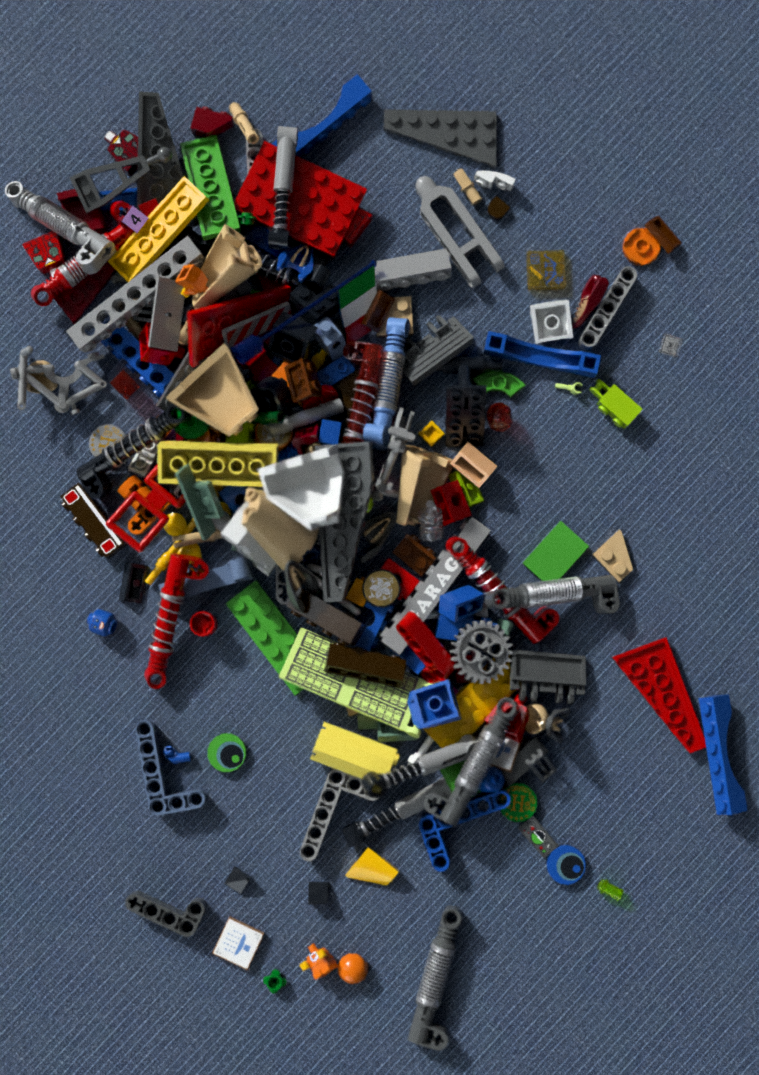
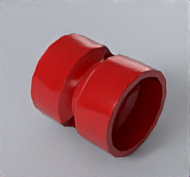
[190,611,218,636]

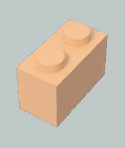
[450,442,497,488]

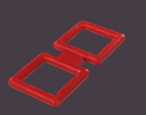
[106,463,186,552]

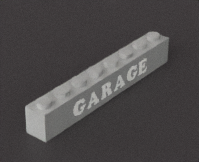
[380,517,491,656]

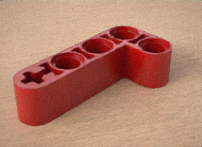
[396,612,456,684]

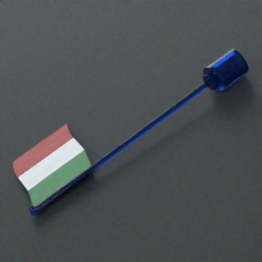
[232,260,377,364]

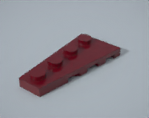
[54,255,117,324]

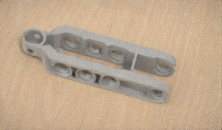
[415,176,505,288]

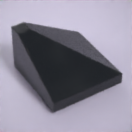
[224,867,251,894]

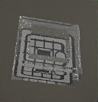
[659,333,683,358]

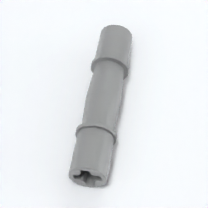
[267,398,344,438]

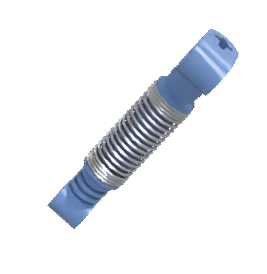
[363,317,410,450]

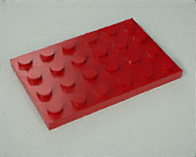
[234,141,367,258]

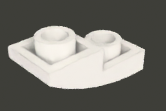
[474,171,516,191]
[128,440,161,478]

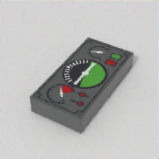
[518,815,559,858]

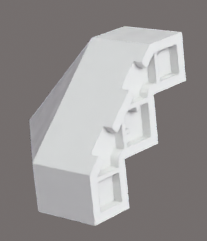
[258,445,345,531]
[221,487,277,576]

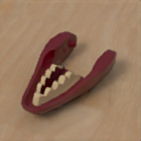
[572,275,609,328]

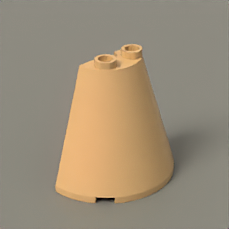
[192,224,262,309]
[166,343,259,437]
[396,445,454,526]
[242,488,319,570]

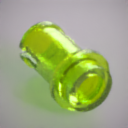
[597,879,623,901]

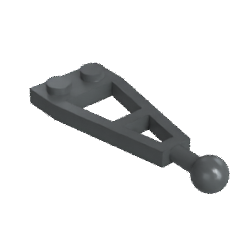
[69,147,172,214]

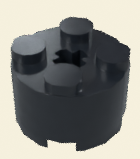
[250,377,293,412]

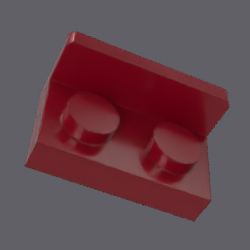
[292,420,321,455]

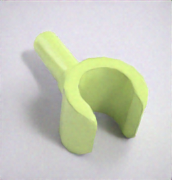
[555,382,583,395]

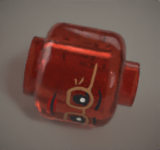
[487,402,513,432]

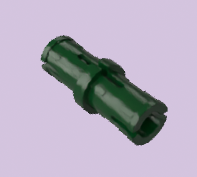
[248,410,285,425]

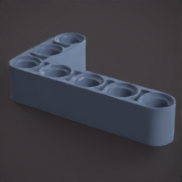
[158,557,254,598]
[136,719,207,816]

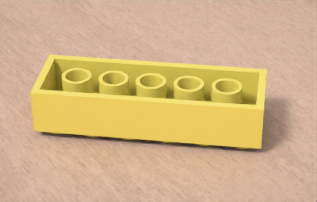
[158,440,279,487]

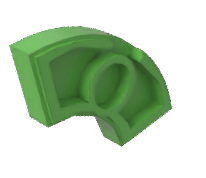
[472,371,526,398]

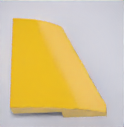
[345,847,399,886]

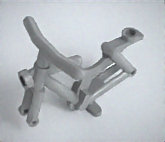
[10,346,107,415]
[371,407,415,501]

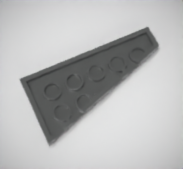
[137,91,183,209]
[384,110,496,168]

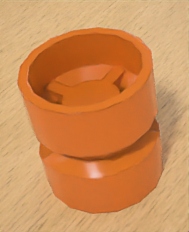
[118,475,151,511]

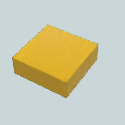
[418,421,445,447]

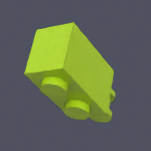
[589,379,643,429]

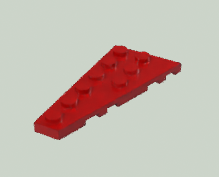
[187,285,291,368]
[611,637,706,753]

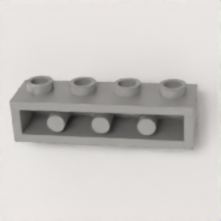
[372,248,451,291]

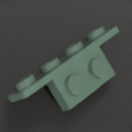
[175,464,225,540]
[357,713,417,742]

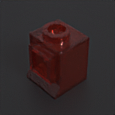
[109,370,140,400]

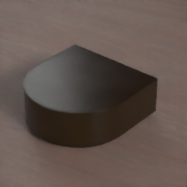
[487,196,510,220]

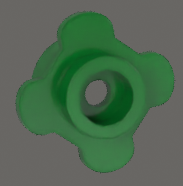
[238,212,257,226]
[263,969,286,993]

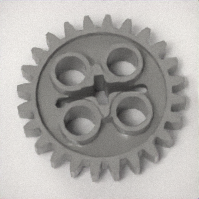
[450,620,513,684]

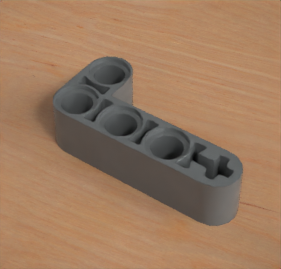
[125,890,207,937]

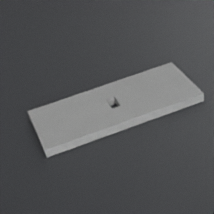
[148,277,185,352]

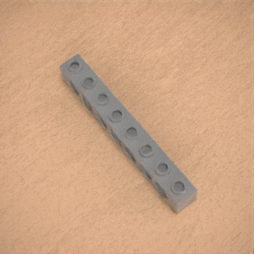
[66,236,205,353]

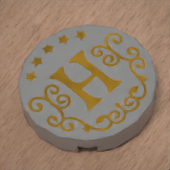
[89,425,126,457]

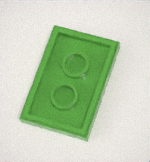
[522,521,589,583]

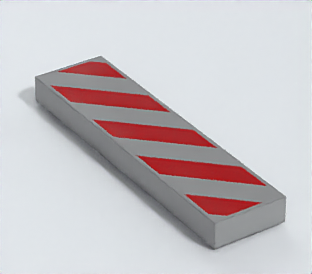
[222,301,292,349]

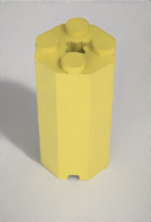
[310,721,399,779]

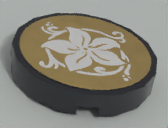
[362,569,401,608]

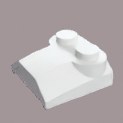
[530,300,573,344]

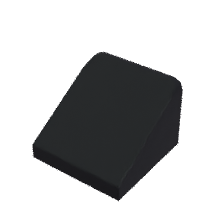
[308,882,328,904]

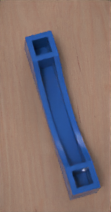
[272,74,372,157]
[483,331,601,378]
[699,694,748,815]

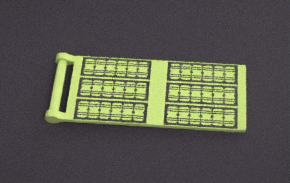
[279,628,435,738]

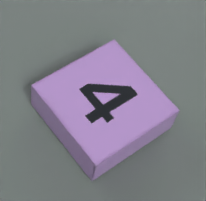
[121,206,148,233]

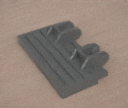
[401,315,476,386]
[510,650,586,704]

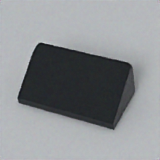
[119,562,148,604]

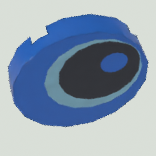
[546,844,586,885]

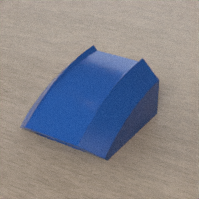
[407,679,462,729]

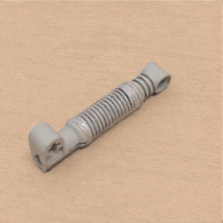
[5,181,115,274]

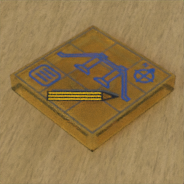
[526,250,566,290]

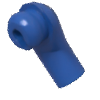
[163,746,191,764]

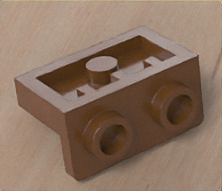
[284,358,323,404]
[392,534,437,577]

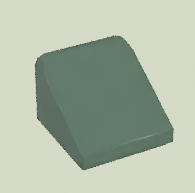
[497,618,514,636]

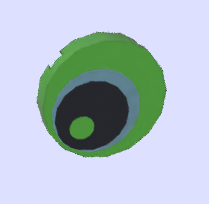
[208,733,246,772]

